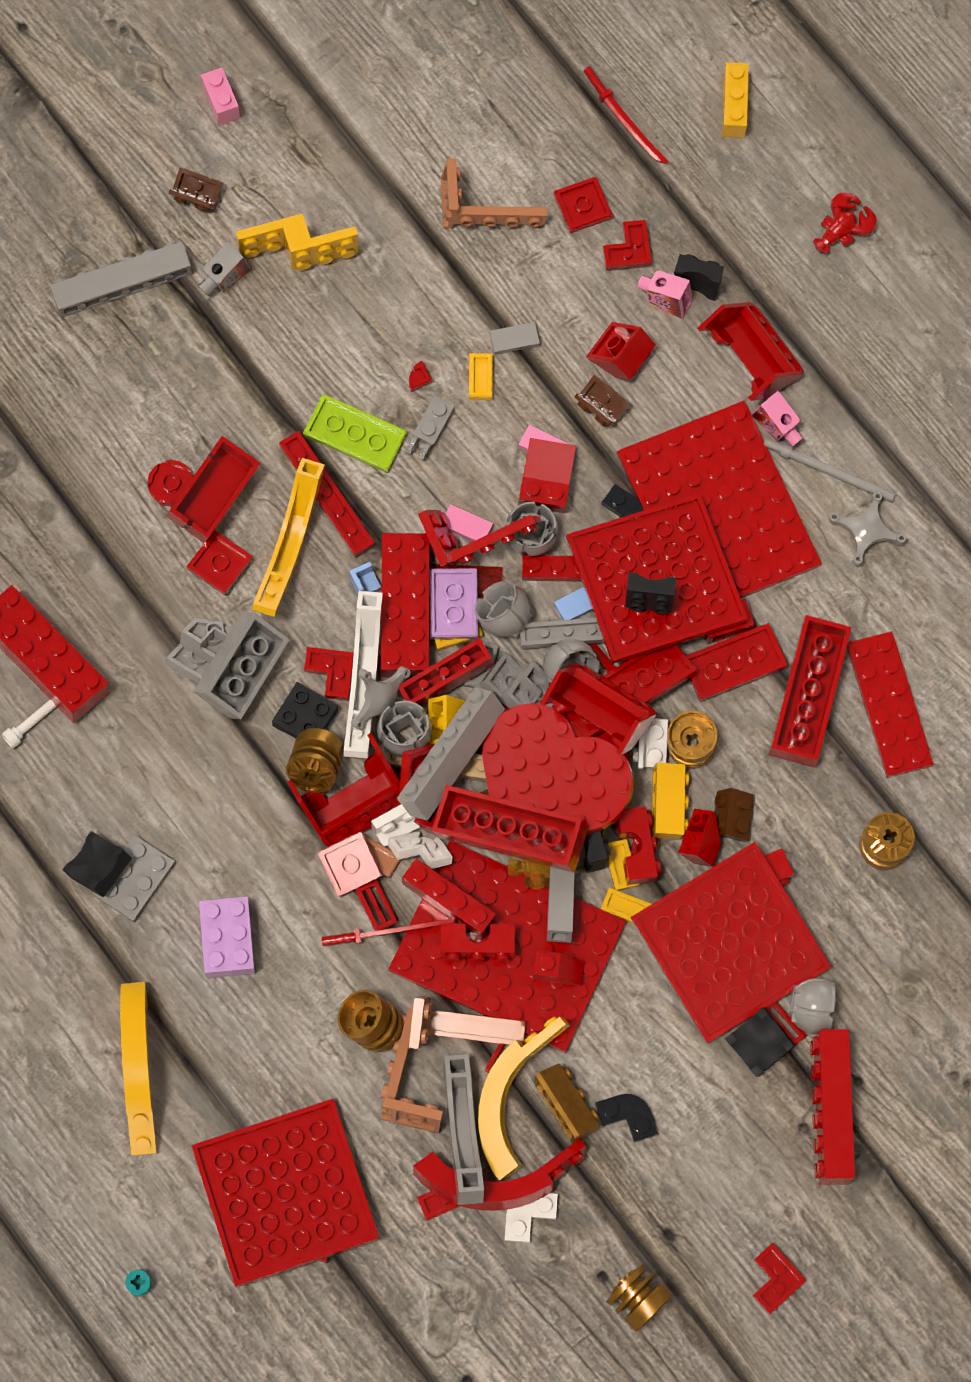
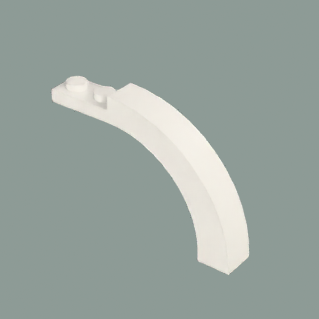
[344,591,383,758]

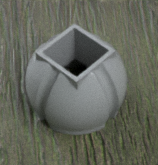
[505,502,559,556]
[474,581,532,637]
[543,638,599,684]
[377,701,432,757]
[790,978,835,1034]

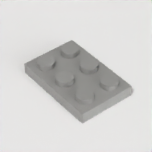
[93,835,175,922]

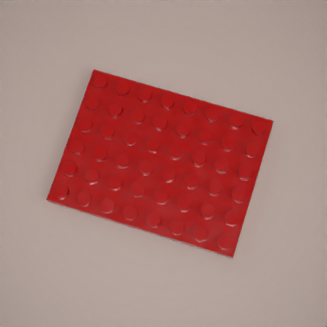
[616,400,822,598]
[388,841,626,1053]

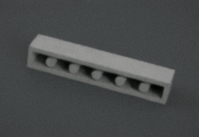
[50,241,192,318]
[397,687,505,821]

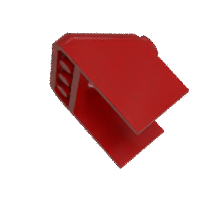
[697,302,804,401]
[539,663,657,755]
[288,733,401,847]

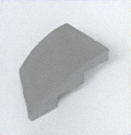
[165,618,232,684]
[479,651,549,708]

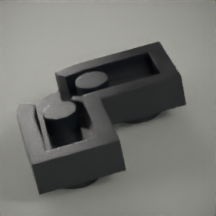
[601,484,644,518]
[595,1094,658,1143]

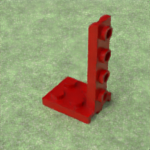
[418,510,542,566]

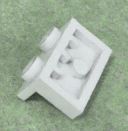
[633,718,668,769]
[371,804,421,847]

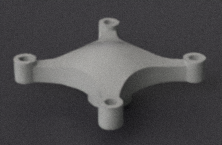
[829,492,906,566]
[351,666,411,729]

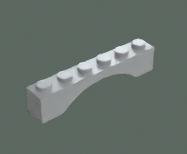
[443,1054,484,1205]

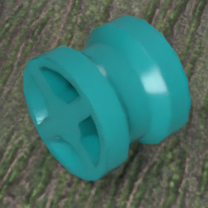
[125,1269,152,1297]

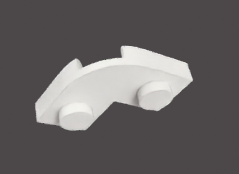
[388,832,452,869]
[504,1193,558,1243]

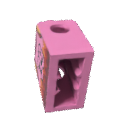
[638,271,693,319]
[752,391,803,447]

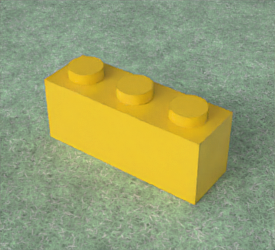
[722,62,749,138]
[651,762,689,840]

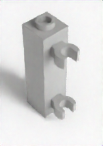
[547,866,574,943]

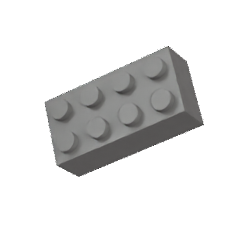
[193,612,290,719]

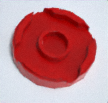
[147,460,193,507]

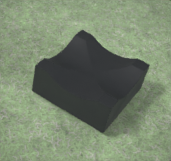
[674,254,724,301]
[625,572,677,614]
[272,682,338,738]
[583,829,611,873]
[62,831,132,897]
[725,1007,796,1077]

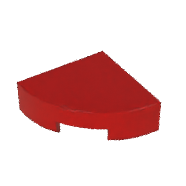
[409,361,432,392]

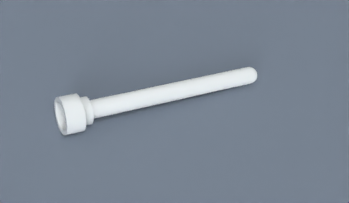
[1,700,56,749]

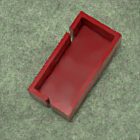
[165,436,260,543]

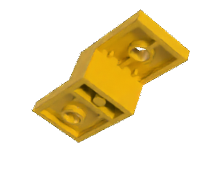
[236,214,358,271]

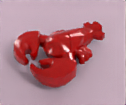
[813,192,877,254]

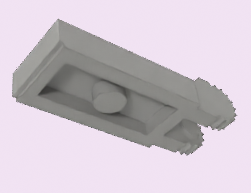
[406,396,455,461]

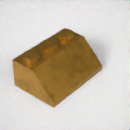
[533,1063,600,1144]

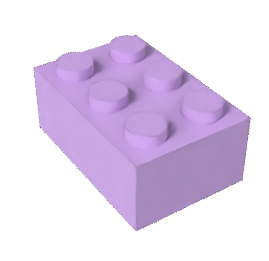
[199,896,255,979]

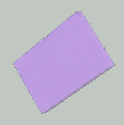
[429,568,478,639]

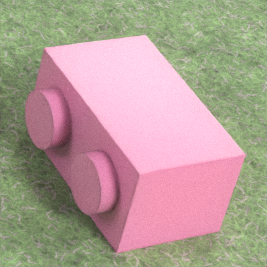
[201,67,240,125]

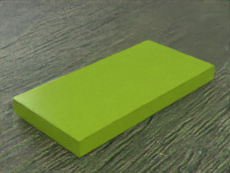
[303,394,407,474]

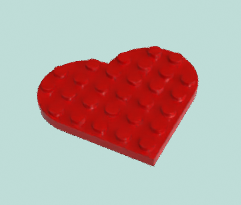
[482,703,634,855]

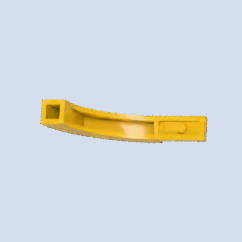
[252,458,325,617]
[120,982,157,1155]
[478,1017,570,1181]

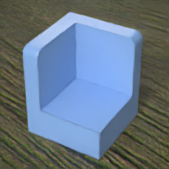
[349,562,381,595]

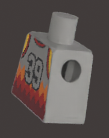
[198,242,251,296]

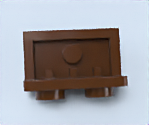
[169,167,224,212]
[574,375,631,427]
[714,788,754,842]

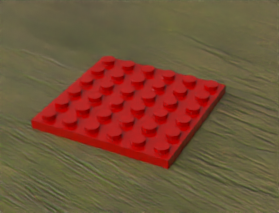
[566,493,748,664]
[630,842,831,1043]
[191,1099,379,1288]

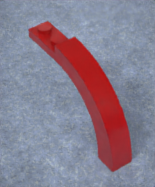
[413,1139,586,1211]

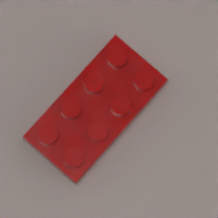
[686,623,788,702]

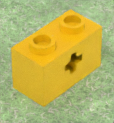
[428,695,465,745]

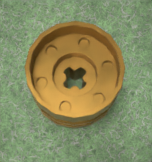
[667,710,717,769]
[286,728,344,793]
[859,812,915,871]
[337,990,403,1052]
[606,1264,673,1332]

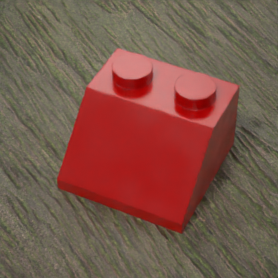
[586,322,656,380]

